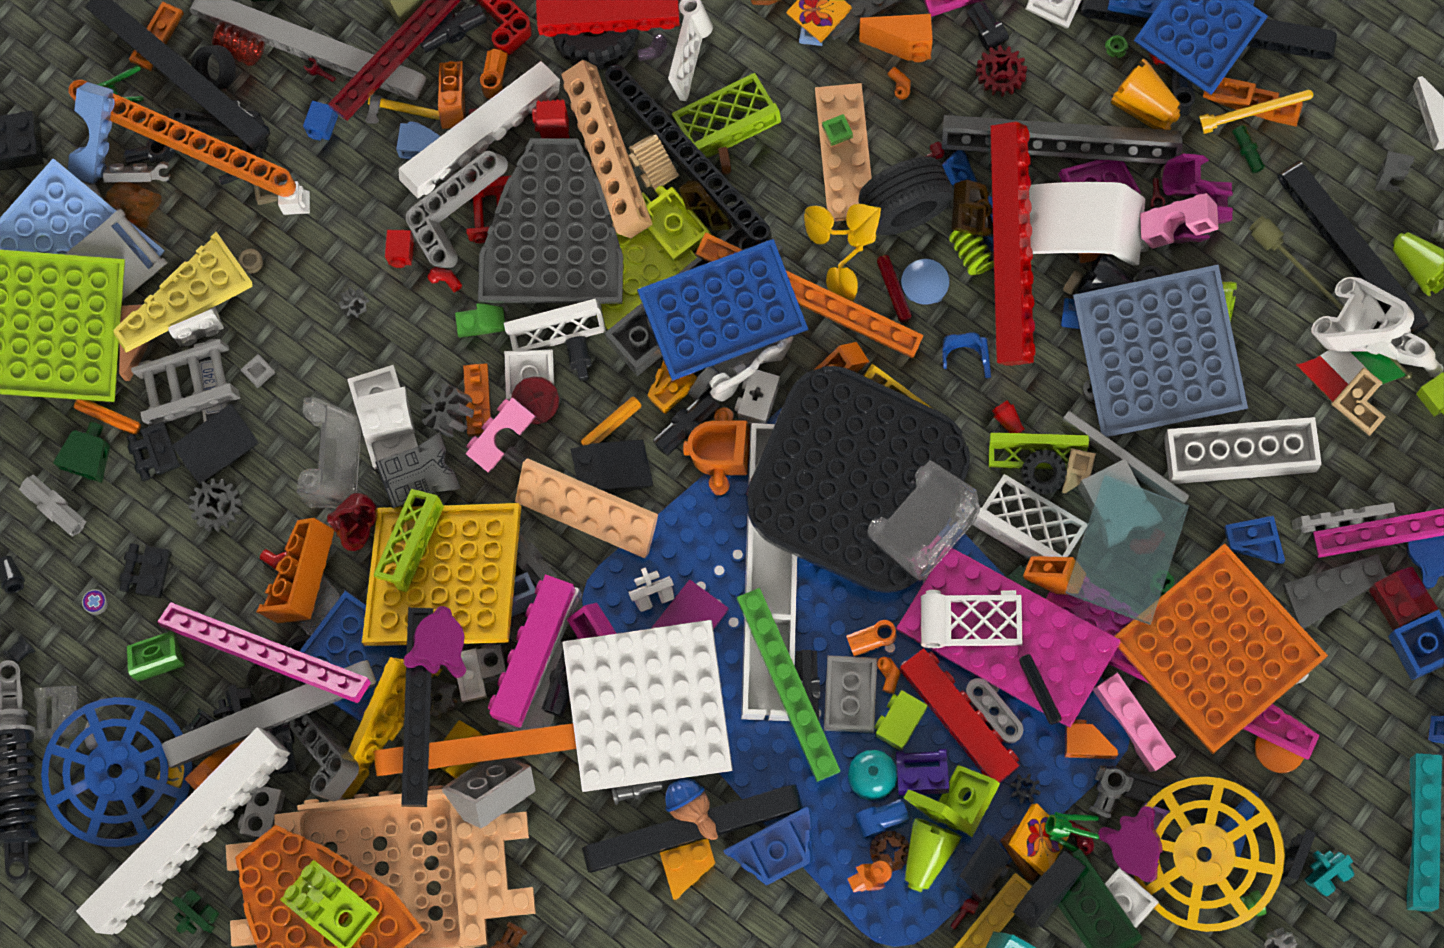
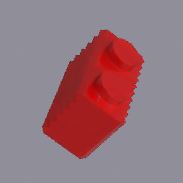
[532,99,569,139]

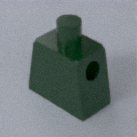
[53,422,110,483]

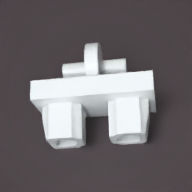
[628,568,674,612]

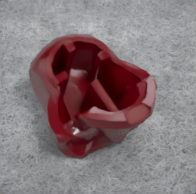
[327,492,378,551]

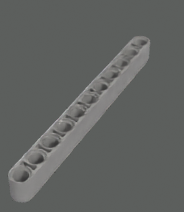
[190,0,427,101]

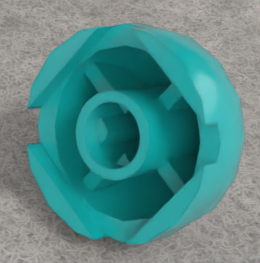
[848,750,898,801]

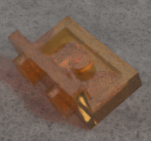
[105,182,162,228]

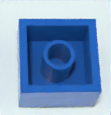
[1388,610,1444,681]

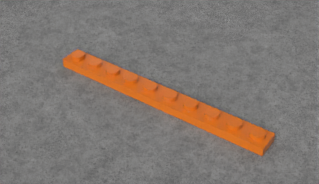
[695,232,924,358]

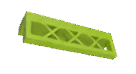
[989,433,1089,469]
[374,489,444,592]

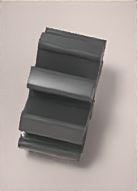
[421,383,474,437]

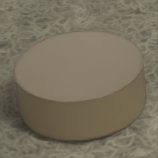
[238,249,263,274]
[1063,270,1084,295]

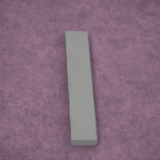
[1061,411,1189,509]

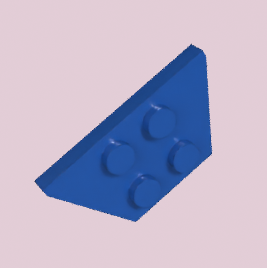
[723,806,812,885]

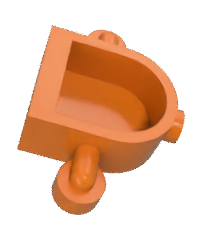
[683,407,750,495]

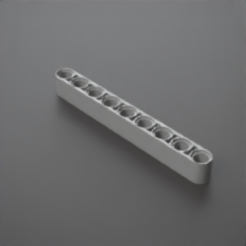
[161,660,377,768]

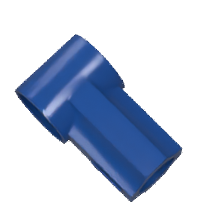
[855,799,909,839]

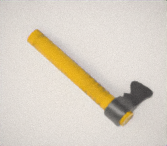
[365,94,440,123]

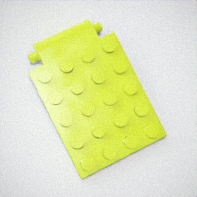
[596,186,711,331]

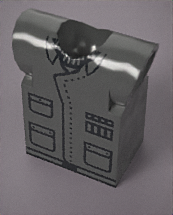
[375,432,461,508]

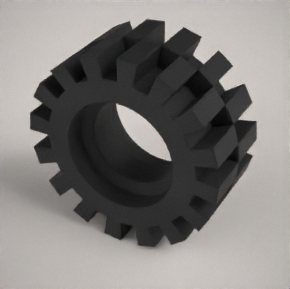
[1021,450,1067,494]

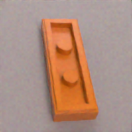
[129,1,184,71]

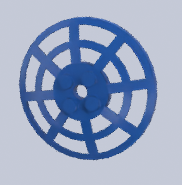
[41,697,193,847]

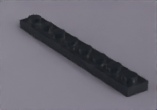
[401,607,433,807]

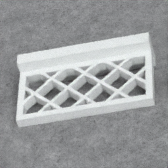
[972,474,1088,559]

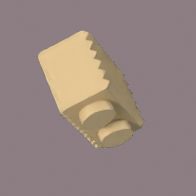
[628,134,679,190]

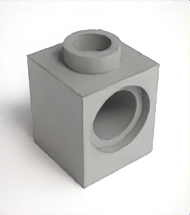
[476,643,507,683]

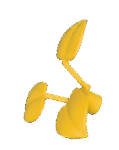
[804,204,881,302]

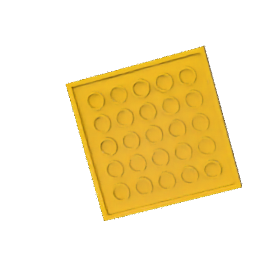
[362,503,521,646]

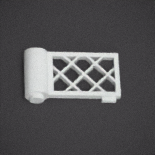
[668,0,713,101]
[921,590,1022,648]

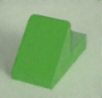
[455,303,505,338]

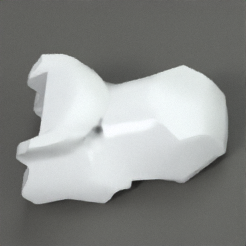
[709,336,793,402]

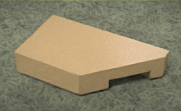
[1061,448,1095,494]

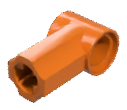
[480,49,508,99]
[846,620,897,656]

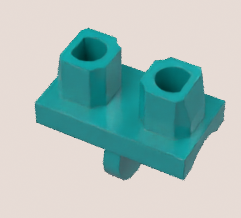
[1304,850,1355,897]

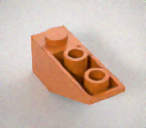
[438,61,465,129]

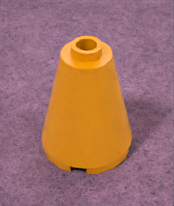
[1113,58,1181,122]

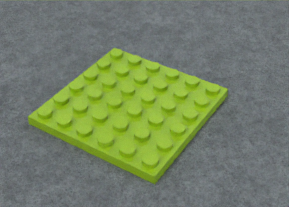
[0,250,125,402]

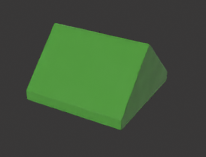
[127,631,185,682]

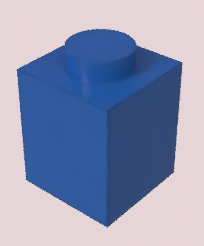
[303,101,338,141]

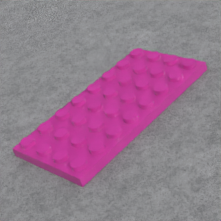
[896,545,1121,728]

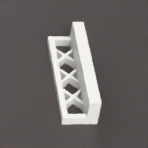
[504,299,606,351]

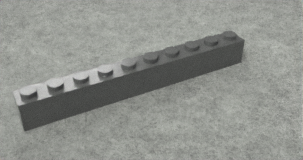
[942,115,1183,164]

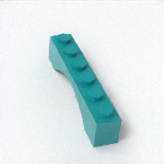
[1407,753,1442,912]

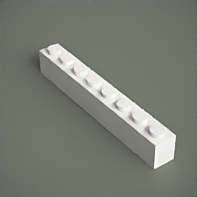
[399,61,560,198]

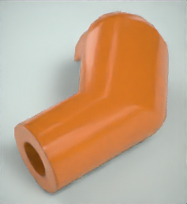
[888,67,911,100]

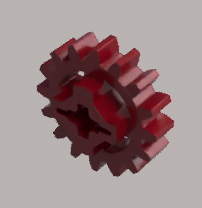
[976,45,1027,97]

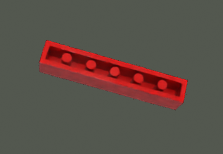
[536,0,680,37]
[900,648,1019,783]

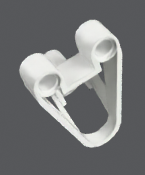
[1311,277,1444,378]

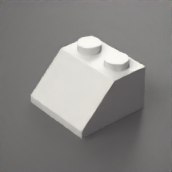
[358,387,415,444]

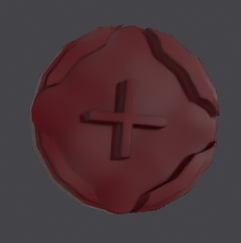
[511,376,560,424]

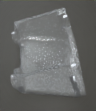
[297,398,361,508]
[867,460,980,581]

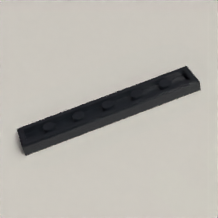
[1123,771,1277,841]

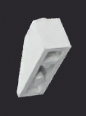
[1413,76,1444,150]

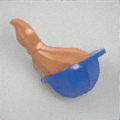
[665,778,718,840]

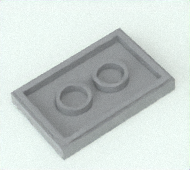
[824,655,877,733]

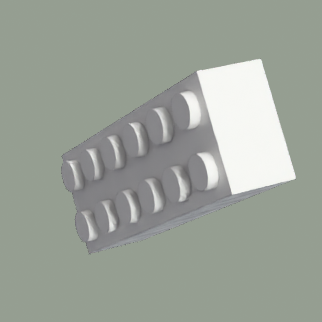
[1164,417,1322,484]

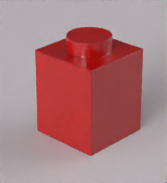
[385,230,414,268]

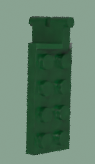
[1039,849,1143,948]

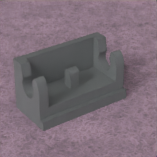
[1375,151,1414,192]

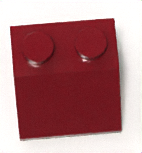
[1369,566,1438,631]

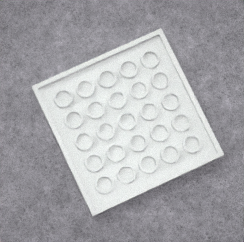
[563,620,733,792]

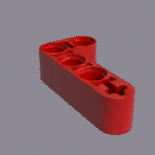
[476,0,532,56]

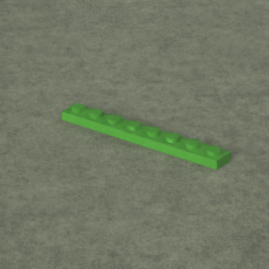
[736,588,840,782]

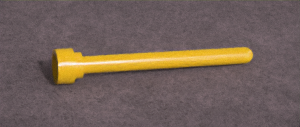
[1199,90,1313,134]

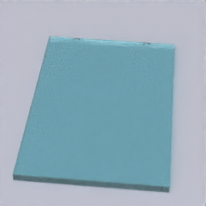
[1065,475,1189,625]

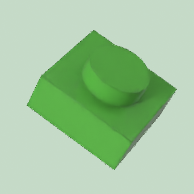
[822,114,853,146]

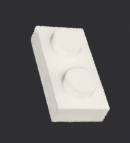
[457,648,487,703]

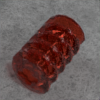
[212,21,265,66]

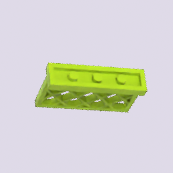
[672,73,781,158]

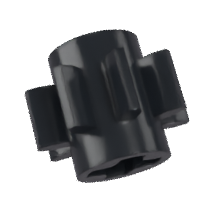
[1009,773,1041,805]

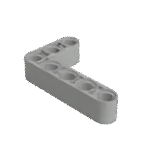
[406,151,508,269]

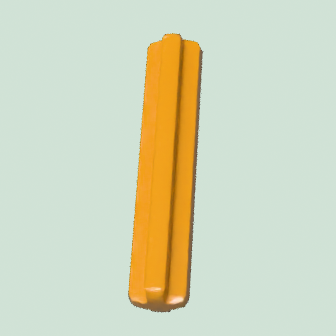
[581,396,641,446]

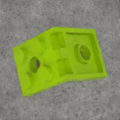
[904,765,1000,837]
[280,860,379,948]

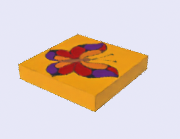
[786,0,852,43]
[1009,803,1069,876]

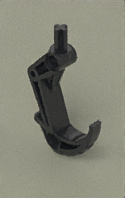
[124,100,270,185]

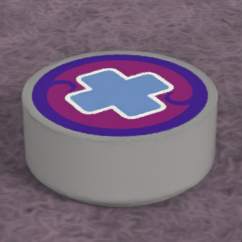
[82,589,108,615]

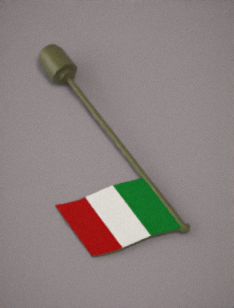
[1249,216,1413,403]

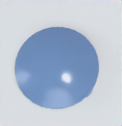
[901,259,949,304]

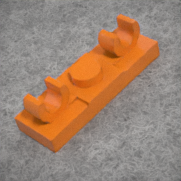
[463,364,491,437]

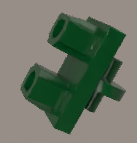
[171,889,220,934]

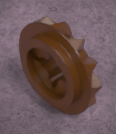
[870,831,909,872]

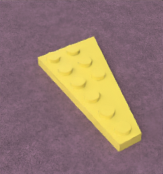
[113,232,253,353]

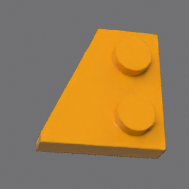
[648,360,697,414]

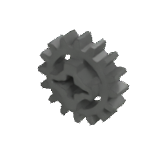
[188,478,243,532]

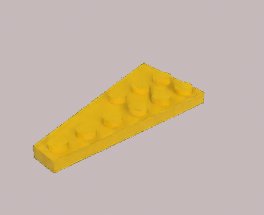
[342,657,442,799]

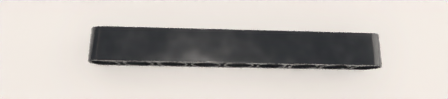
[1277,160,1429,335]
[581,784,803,873]

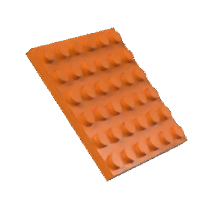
[1114,544,1328,754]

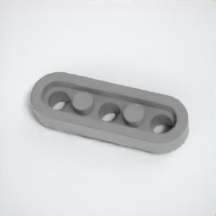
[966,678,1023,744]

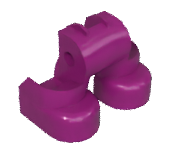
[1162,154,1233,243]

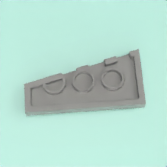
[1291,502,1395,533]

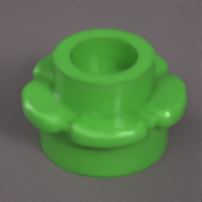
[1105,35,1128,58]

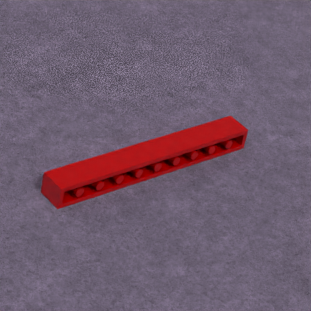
[991,121,1036,366]

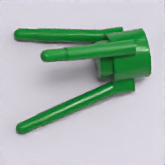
[96,65,144,102]
[1045,812,1099,853]

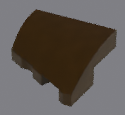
[679,180,733,230]
[952,180,993,237]

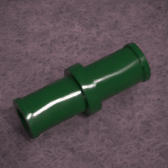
[1232,125,1266,174]

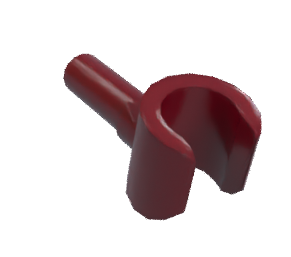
[303,58,336,82]
[925,142,944,160]
[1149,178,1165,209]
[950,898,979,930]

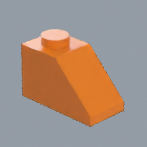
[814,342,869,373]
[1023,556,1086,595]
[1065,720,1118,759]

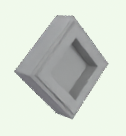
[240,354,275,388]

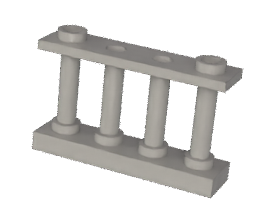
[131,339,240,426]

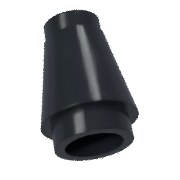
[0,556,25,593]

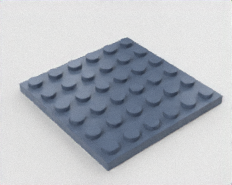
[1073,265,1248,437]

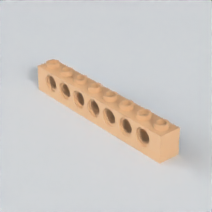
[561,60,653,238]

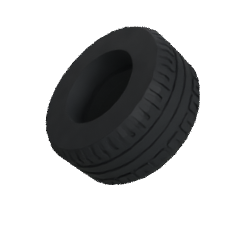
[858,157,954,235]

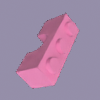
[1140,193,1218,249]
[466,398,536,472]

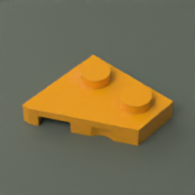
[660,838,716,900]

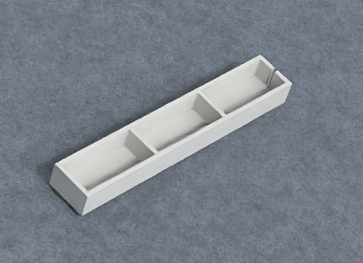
[741,423,797,721]

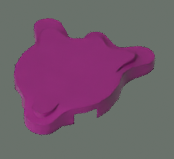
[403,606,466,678]
[1098,806,1163,882]

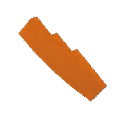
[1203,77,1303,127]

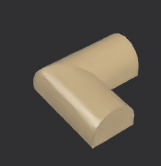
[1331,367,1386,436]

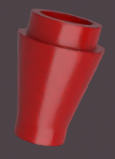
[992,400,1025,433]

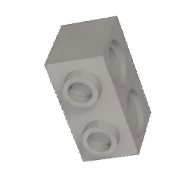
[238,786,286,839]

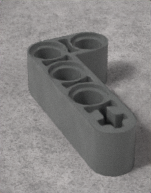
[290,713,359,801]

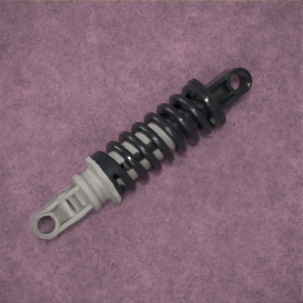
[0,660,40,884]

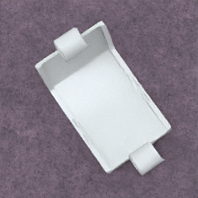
[1029,182,1149,265]

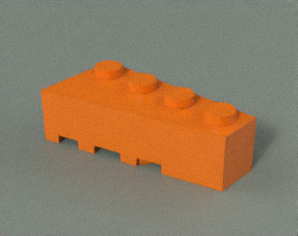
[256,518,334,623]

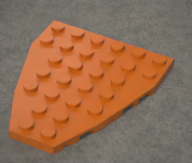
[235,825,425,948]

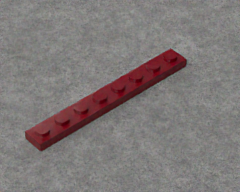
[328,0,461,121]

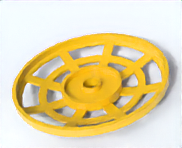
[1134,777,1285,932]

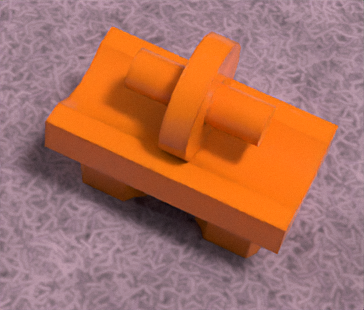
[847,861,892,892]

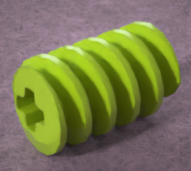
[949,230,994,275]

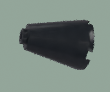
[1077,253,1135,293]

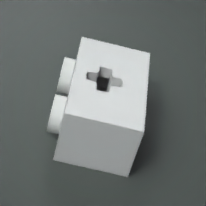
[735,370,780,424]

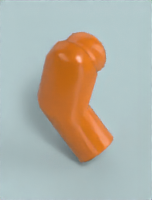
[877,657,900,694]

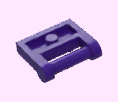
[896,749,949,795]

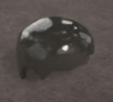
[246,664,286,700]

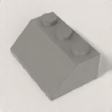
[442,758,536,828]

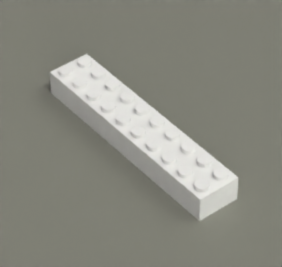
[76,727,290,935]

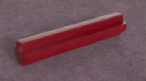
[877,255,911,322]

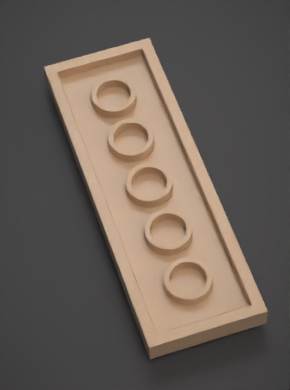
[815,83,872,222]
[515,458,658,558]

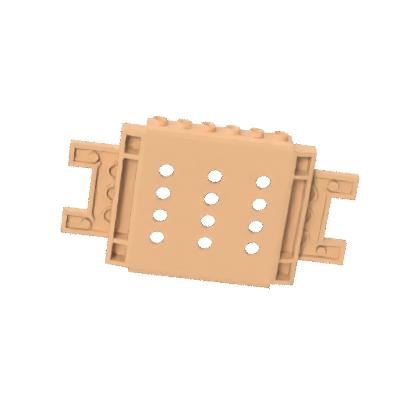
[226,785,536,948]

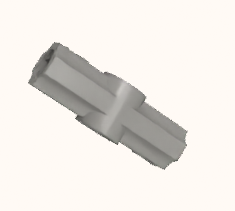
[19,474,86,537]

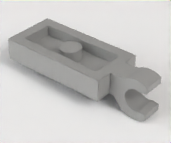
[103,161,170,182]

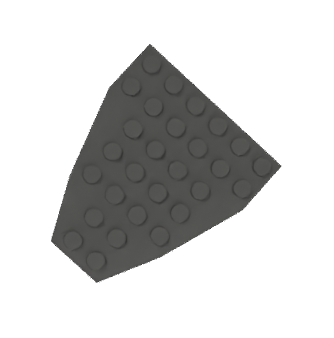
[478,138,624,304]

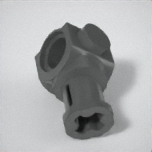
[1089,765,1133,818]

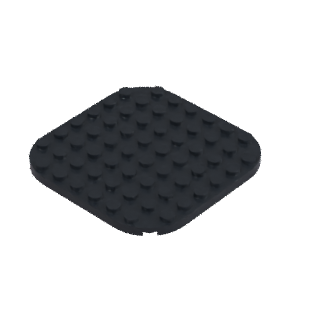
[746,366,970,593]

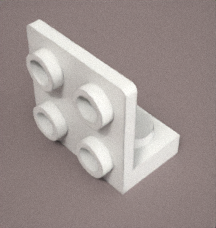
[168,307,224,347]

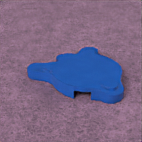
[1407,535,1444,589]

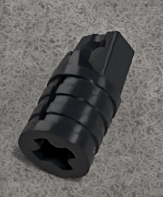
[565,336,592,382]

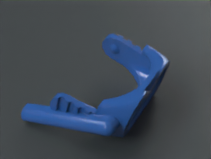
[943,333,991,378]

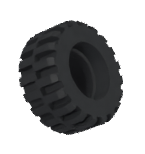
[552,29,639,70]

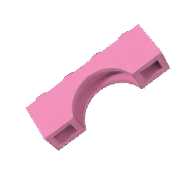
[1093,673,1176,772]

